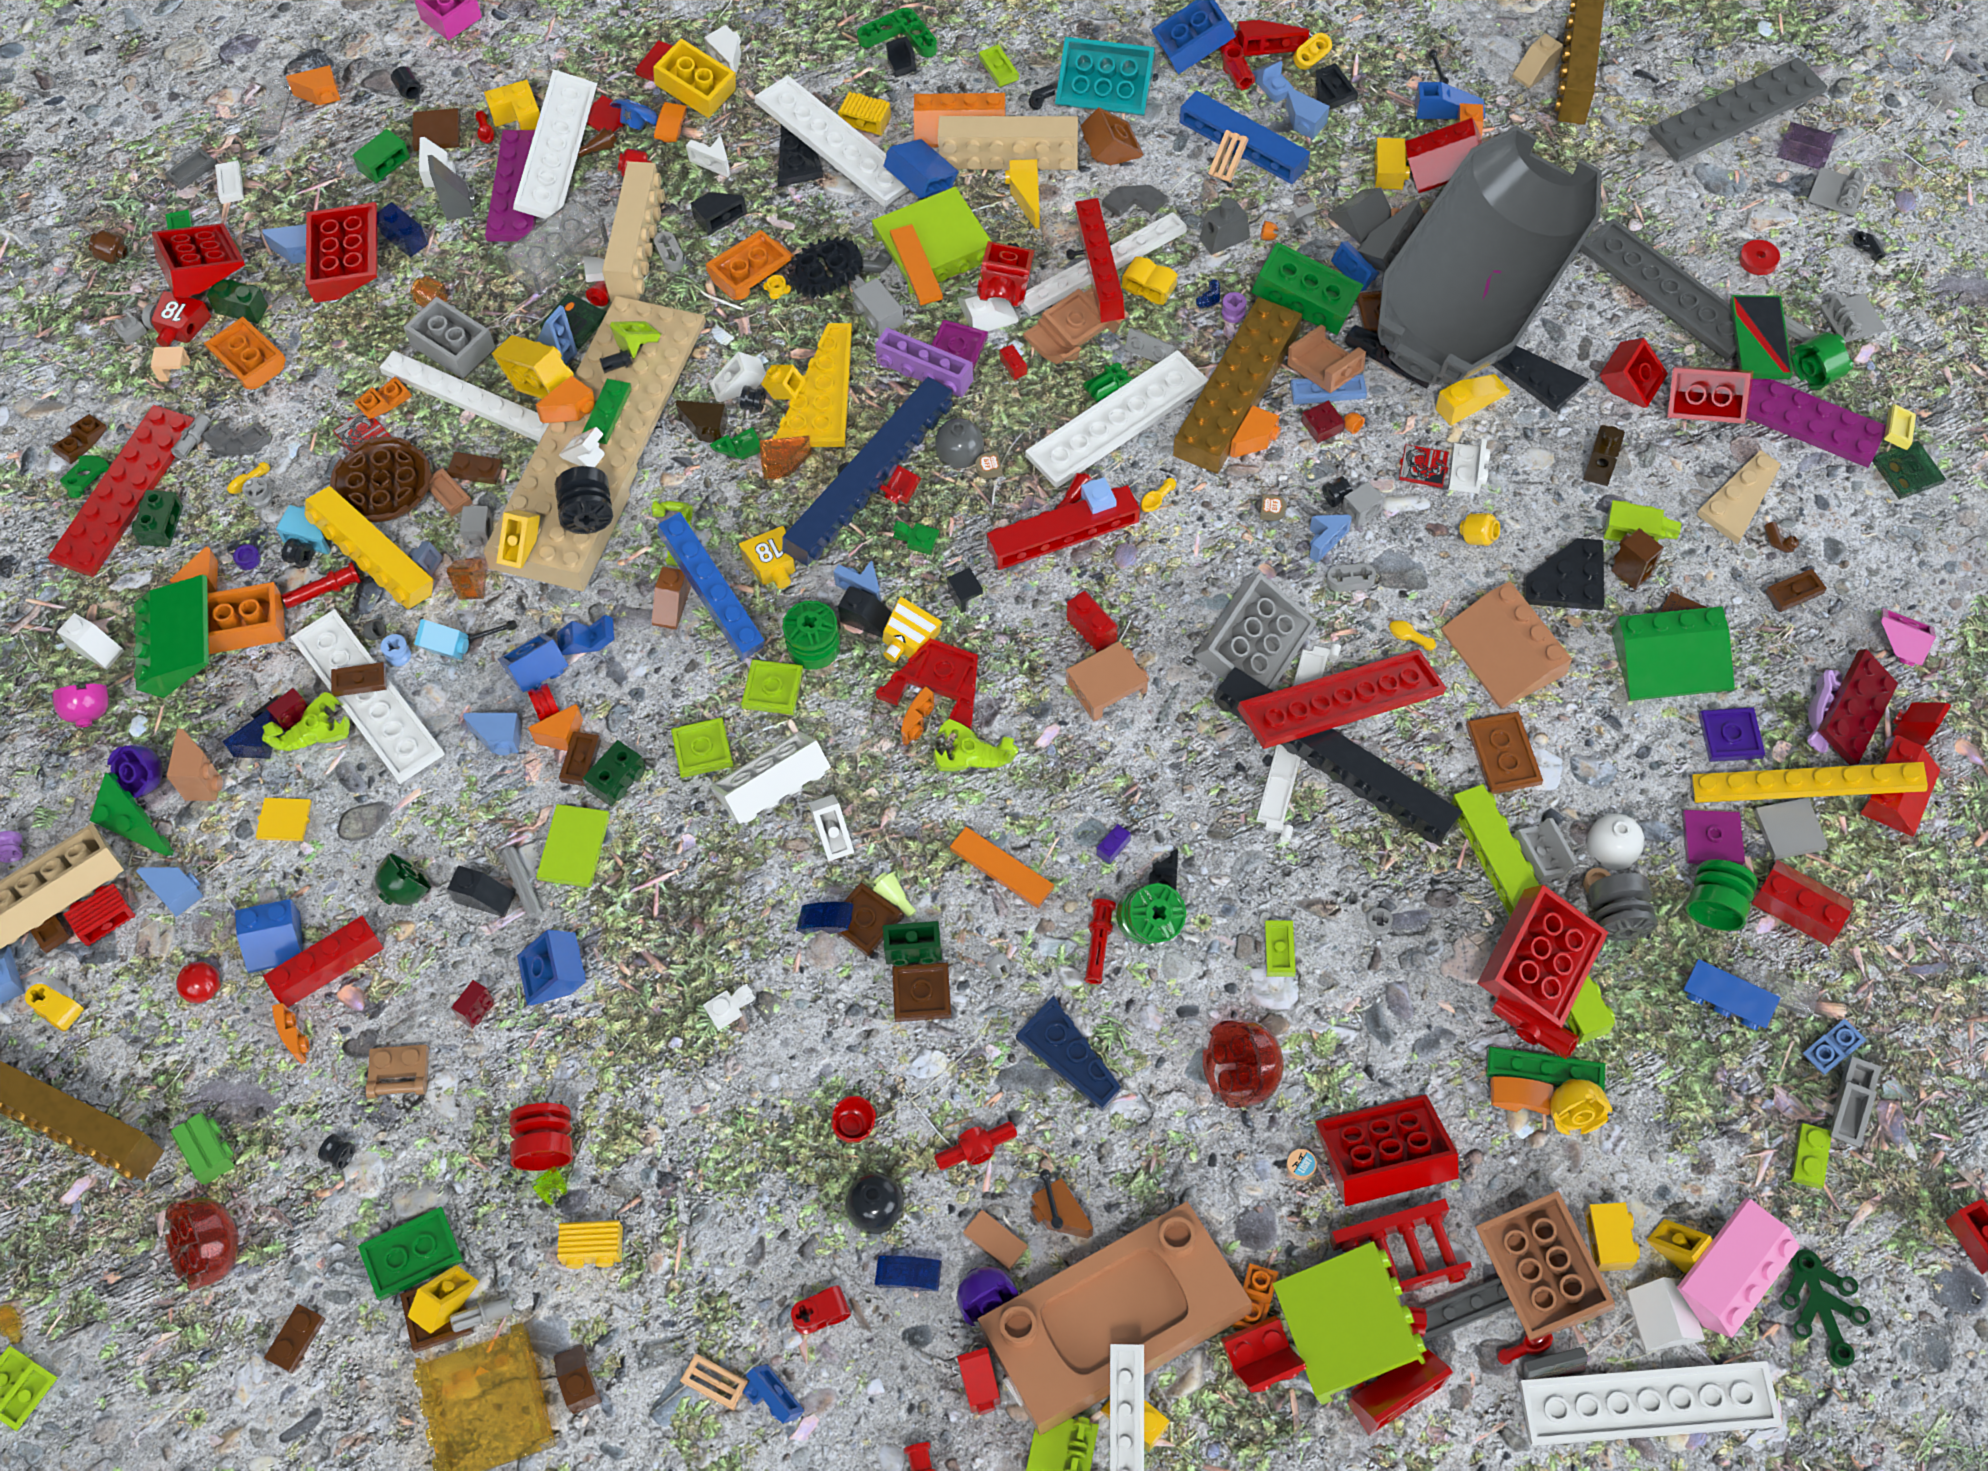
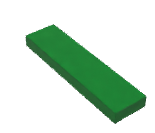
[1486,1046,1606,1092]

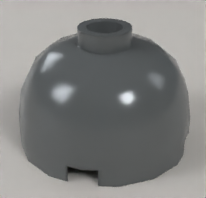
[935,418,984,469]

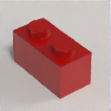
[999,344,1027,380]

